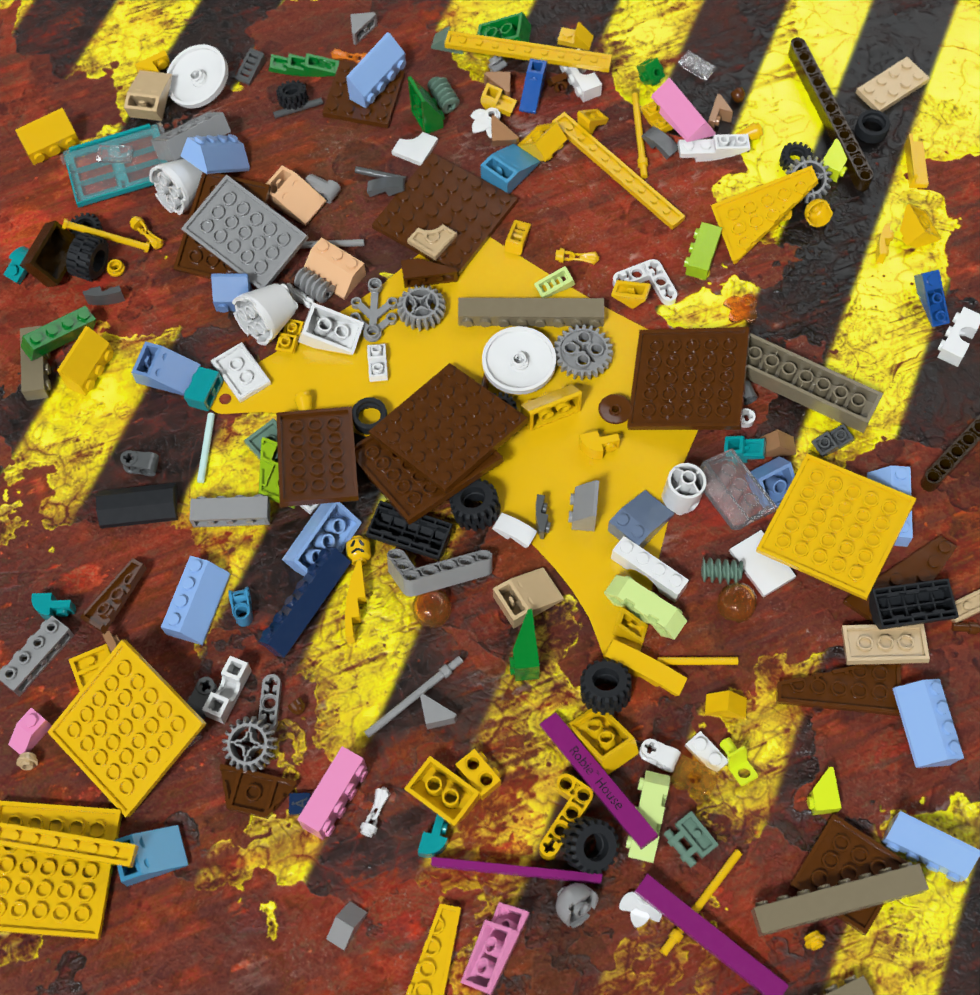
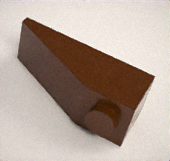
[401,258,458,288]

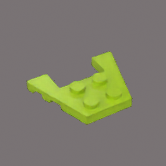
[258,437,296,509]

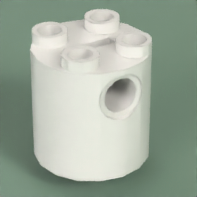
[661,463,707,515]

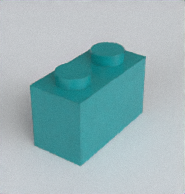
[184,366,223,412]

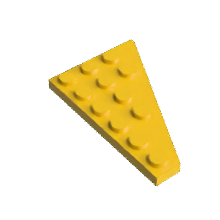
[711,165,818,264]

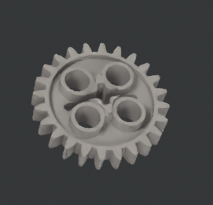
[554,324,613,380]

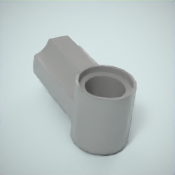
[305,174,341,203]

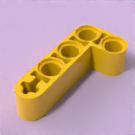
[539,774,593,861]

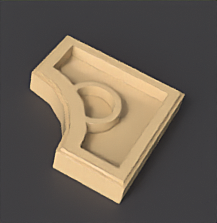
[407,225,457,261]

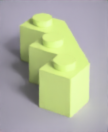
[604,575,687,640]
[626,770,670,863]

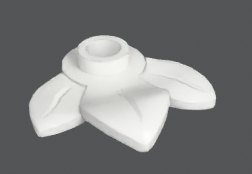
[470,107,501,138]
[619,892,662,928]

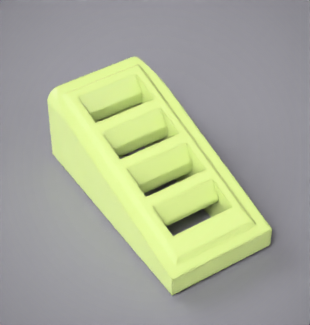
[534,266,575,298]

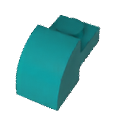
[3,246,30,284]
[724,436,766,463]
[31,593,76,620]
[418,814,449,858]

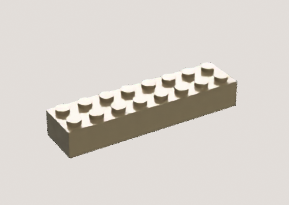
[746,333,883,433]

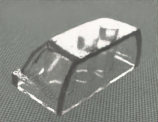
[700,449,778,530]

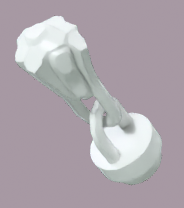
[360,787,390,837]

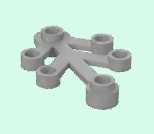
[350,278,398,342]

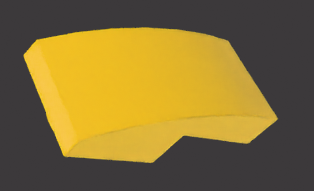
[640,101,674,133]
[875,223,894,264]
[275,319,304,354]

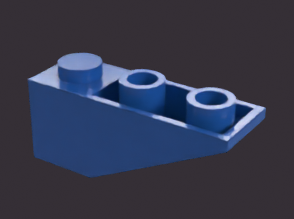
[519,58,547,114]
[914,270,950,327]

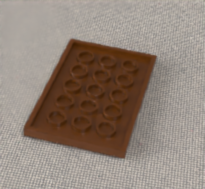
[173,172,271,279]
[276,406,359,507]

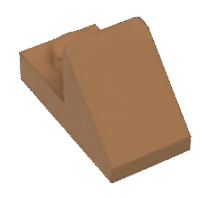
[708,94,733,130]

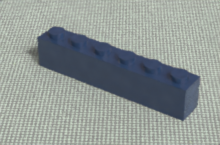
[258,547,351,658]

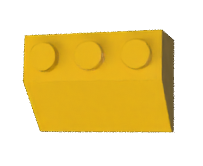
[15,108,80,165]
[57,326,114,396]
[521,384,582,431]
[404,756,480,827]

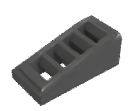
[235,48,266,86]

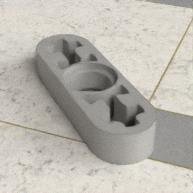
[258,674,282,731]

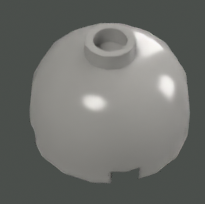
[556,883,598,928]

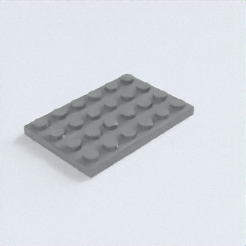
[181,175,309,289]

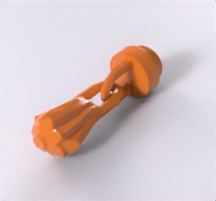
[331,49,368,63]

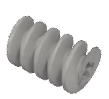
[294,267,335,303]

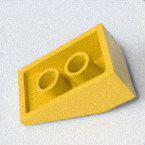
[567,708,639,775]

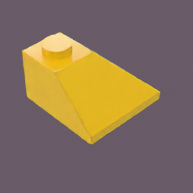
[900,204,942,248]

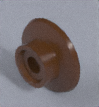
[598,394,632,424]

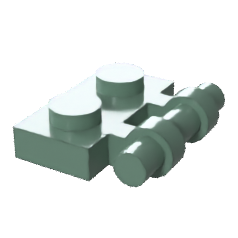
[664,811,719,868]

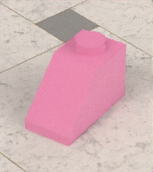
[8,708,52,754]

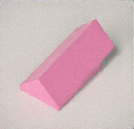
[651,77,716,142]
[460,902,530,995]

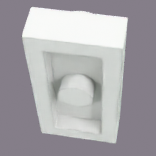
[685,731,728,777]

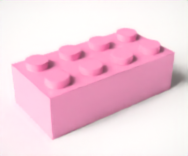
[297,746,368,841]

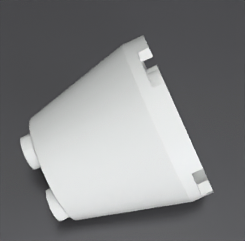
[149,159,203,215]
[232,283,298,345]

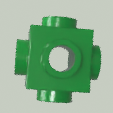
[636,58,665,86]

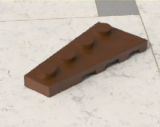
[80,558,147,634]

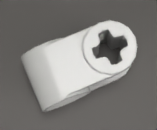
[639,739,681,772]

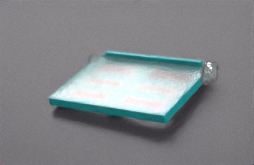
[60,122,167,208]

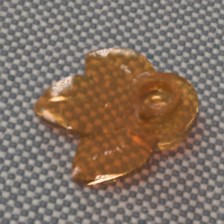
[723,294,757,324]

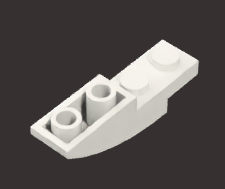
[678,134,750,162]

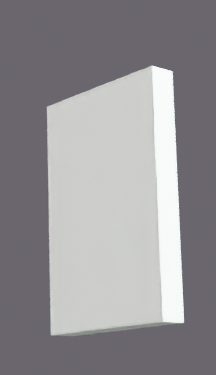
[211,342,271,403]
[729,530,796,598]

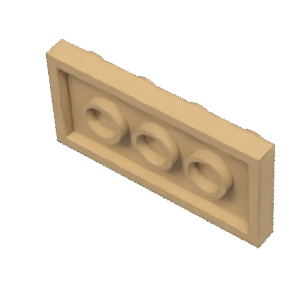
[856,57,930,112]
[841,624,930,665]

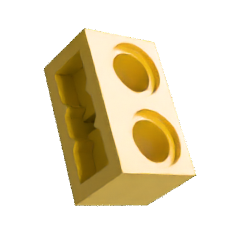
[455,748,502,800]

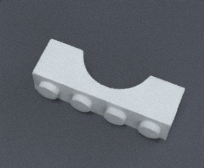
[611,536,689,603]

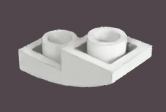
[367,344,388,382]
[492,513,537,548]

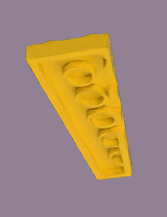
[406,904,461,995]

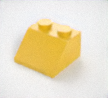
[517,122,567,162]

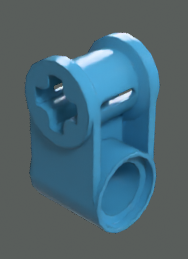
[228,586,253,627]

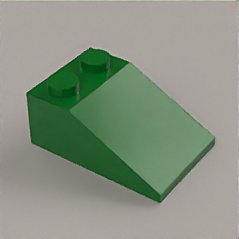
[477,12,531,42]
[408,76,445,134]
[509,609,540,681]

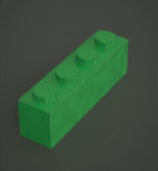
[21,305,96,361]

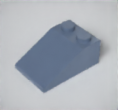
[608,490,675,548]

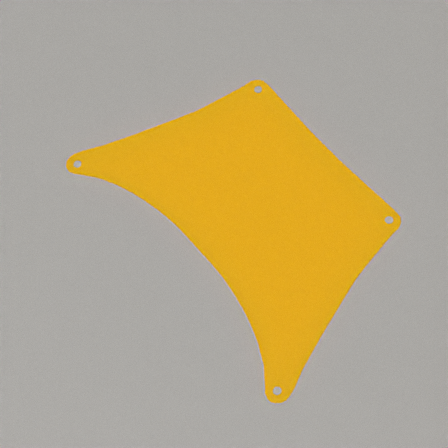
[210,237,698,661]

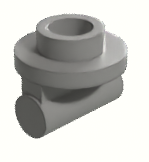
[488,56,507,72]

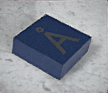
[289,793,311,816]

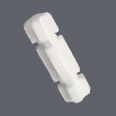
[286,283,315,308]

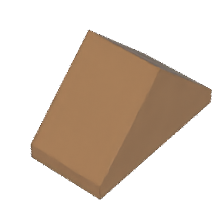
[484,72,510,97]
[491,115,519,147]
[757,429,796,457]

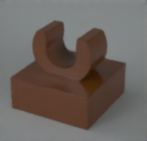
[547,71,568,93]

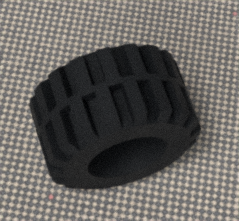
[66,232,109,282]
[449,478,501,531]
[580,659,632,715]
[560,816,619,874]

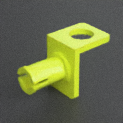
[720,738,758,786]

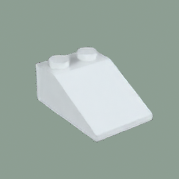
[298,302,364,355]

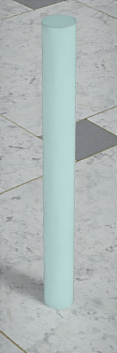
[197,413,215,483]

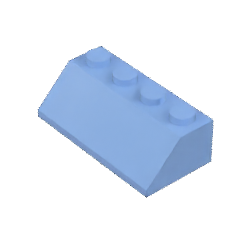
[346,32,406,108]
[181,134,250,174]
[867,466,913,547]
[282,502,362,576]
[161,556,231,645]
[893,679,964,768]
[881,811,980,882]

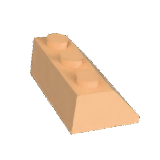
[304,237,366,300]

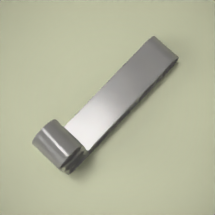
[387,549,492,597]

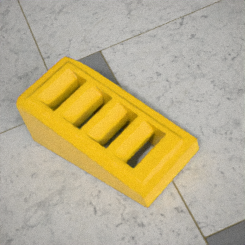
[504,220,531,255]

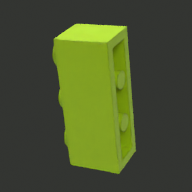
[684,222,722,280]

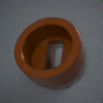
[730,87,745,102]
[288,697,305,715]

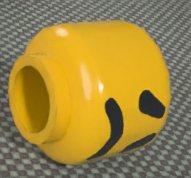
[345,535,371,565]

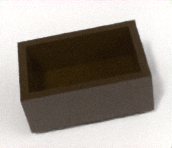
[19,220,76,287]

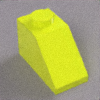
[818,139,848,182]
[807,767,841,815]

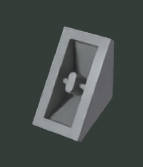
[350,12,377,45]
[420,693,457,729]
[326,901,368,951]

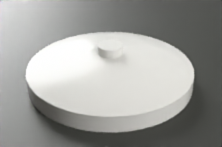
[167,44,228,108]
[482,326,556,395]

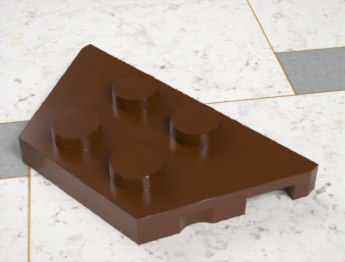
[220,764,298,819]

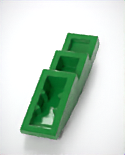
[269,53,339,77]

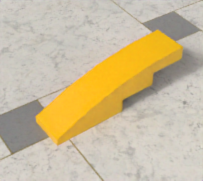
[345,560,367,643]
[603,639,688,696]

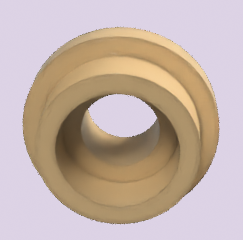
[16,752,38,770]

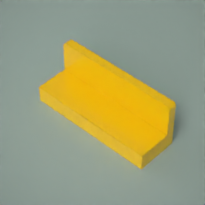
[904,133,929,188]

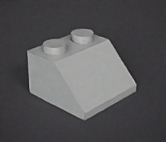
[568,480,599,532]

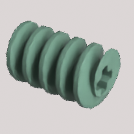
[427,77,460,114]
[701,557,743,585]

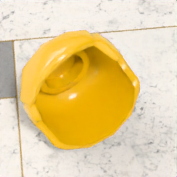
[804,198,833,228]

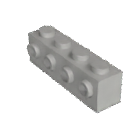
[190,494,271,528]
[0,616,74,697]

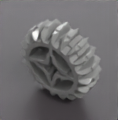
[785,155,832,204]
[397,284,446,331]
[222,716,278,772]

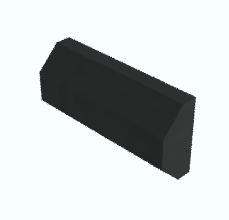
[96,483,178,528]
[366,501,453,561]
[869,578,959,630]

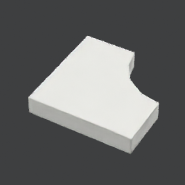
[392,132,438,166]

